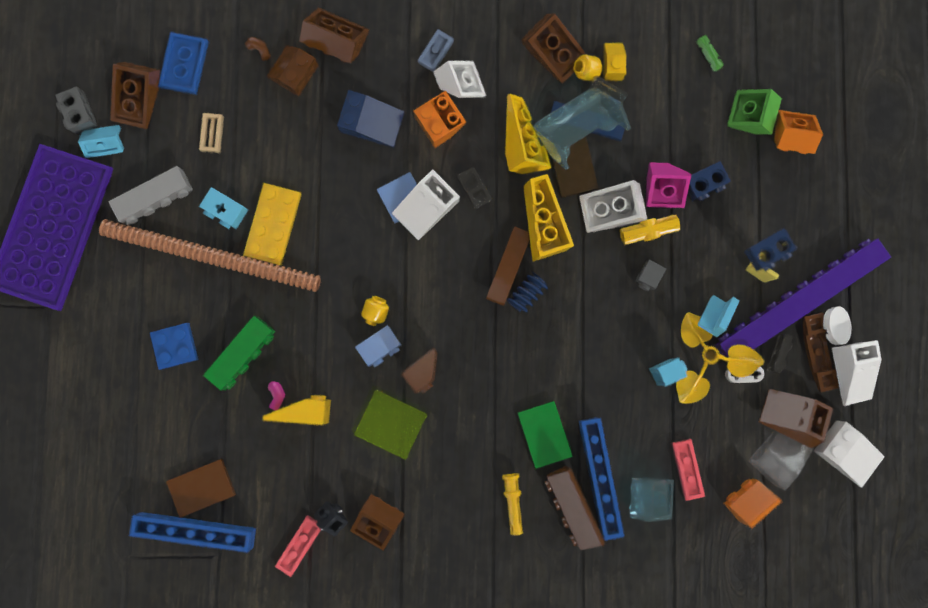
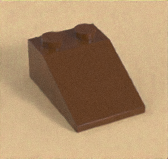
[520,14,587,83]
[110,62,160,129]

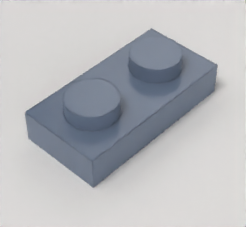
[418,30,454,72]

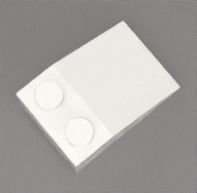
[579,180,647,233]
[814,421,884,487]

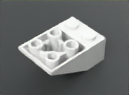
[392,170,460,240]
[832,340,882,406]

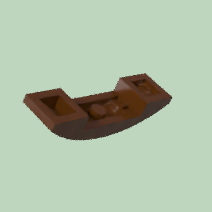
[803,313,840,392]

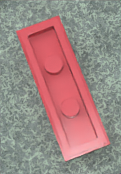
[671,439,705,501]
[275,515,321,577]

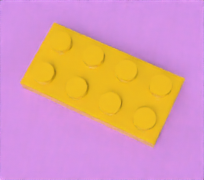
[243,183,301,266]

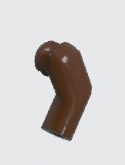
[245,37,271,61]

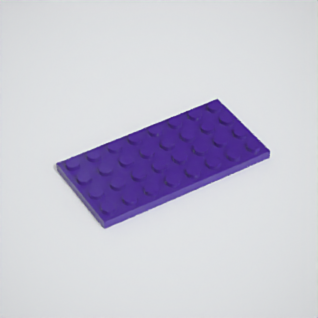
[0,144,113,311]

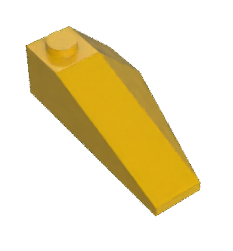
[505,94,551,174]

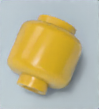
[574,55,602,81]
[361,296,389,326]

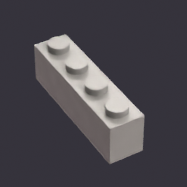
[108,166,193,225]

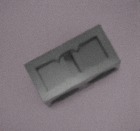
[55,86,97,134]

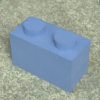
[355,325,401,367]

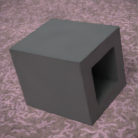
[635,259,666,291]

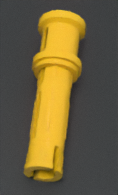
[502,473,523,535]

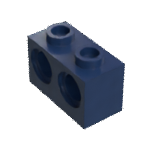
[688,161,731,202]
[744,229,797,271]

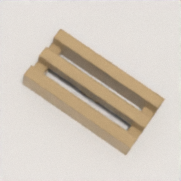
[199,113,224,153]

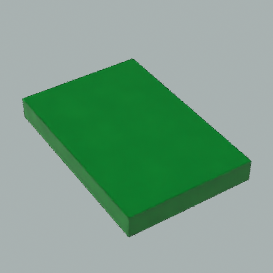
[518,401,572,468]

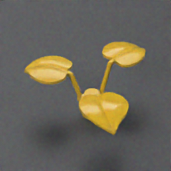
[676,312,764,404]

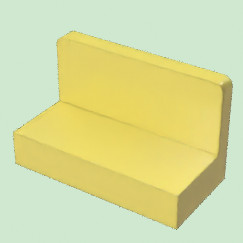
[746,252,779,283]

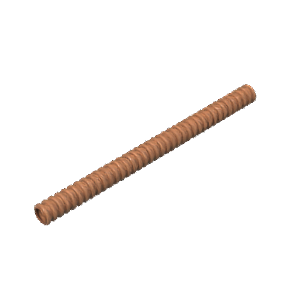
[99,219,321,292]

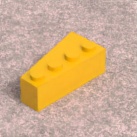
[524,174,574,262]

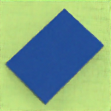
[158,32,209,95]

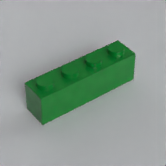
[203,316,276,391]

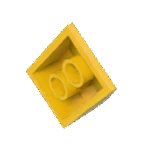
[263,395,331,425]

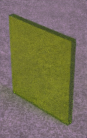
[354,390,427,460]

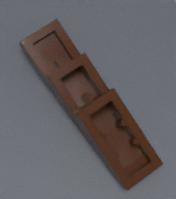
[486,226,530,306]

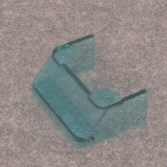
[534,88,631,169]

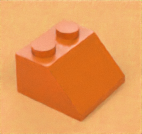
[774,110,823,154]
[724,478,781,528]

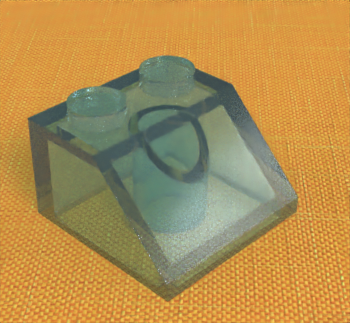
[630,477,674,522]

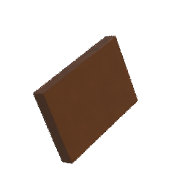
[166,459,236,518]

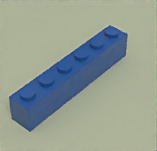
[578,417,624,540]
[129,512,256,552]

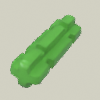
[697,35,723,71]

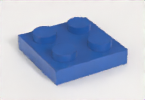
[150,323,198,370]

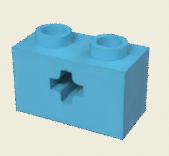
[199,187,248,229]
[649,358,687,386]

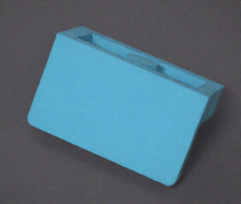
[78,125,124,158]
[698,295,740,337]

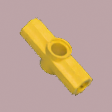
[620,215,680,245]

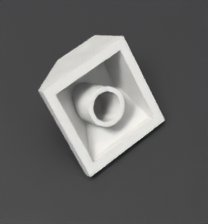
[434,61,486,98]

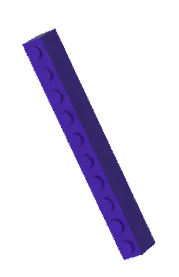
[714,238,891,364]

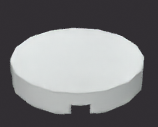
[823,306,852,345]

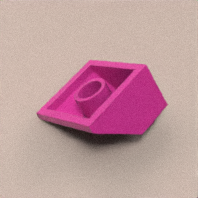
[646,163,691,208]

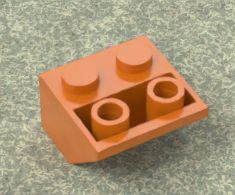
[414,90,466,148]

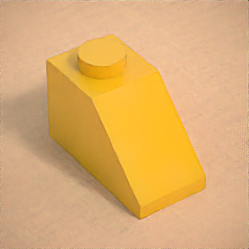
[604,43,626,81]

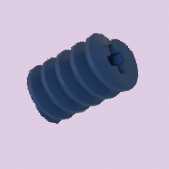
[506,271,548,313]

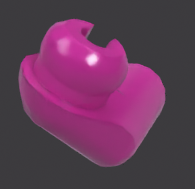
[268,381,285,411]

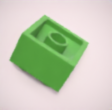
[728,89,782,134]

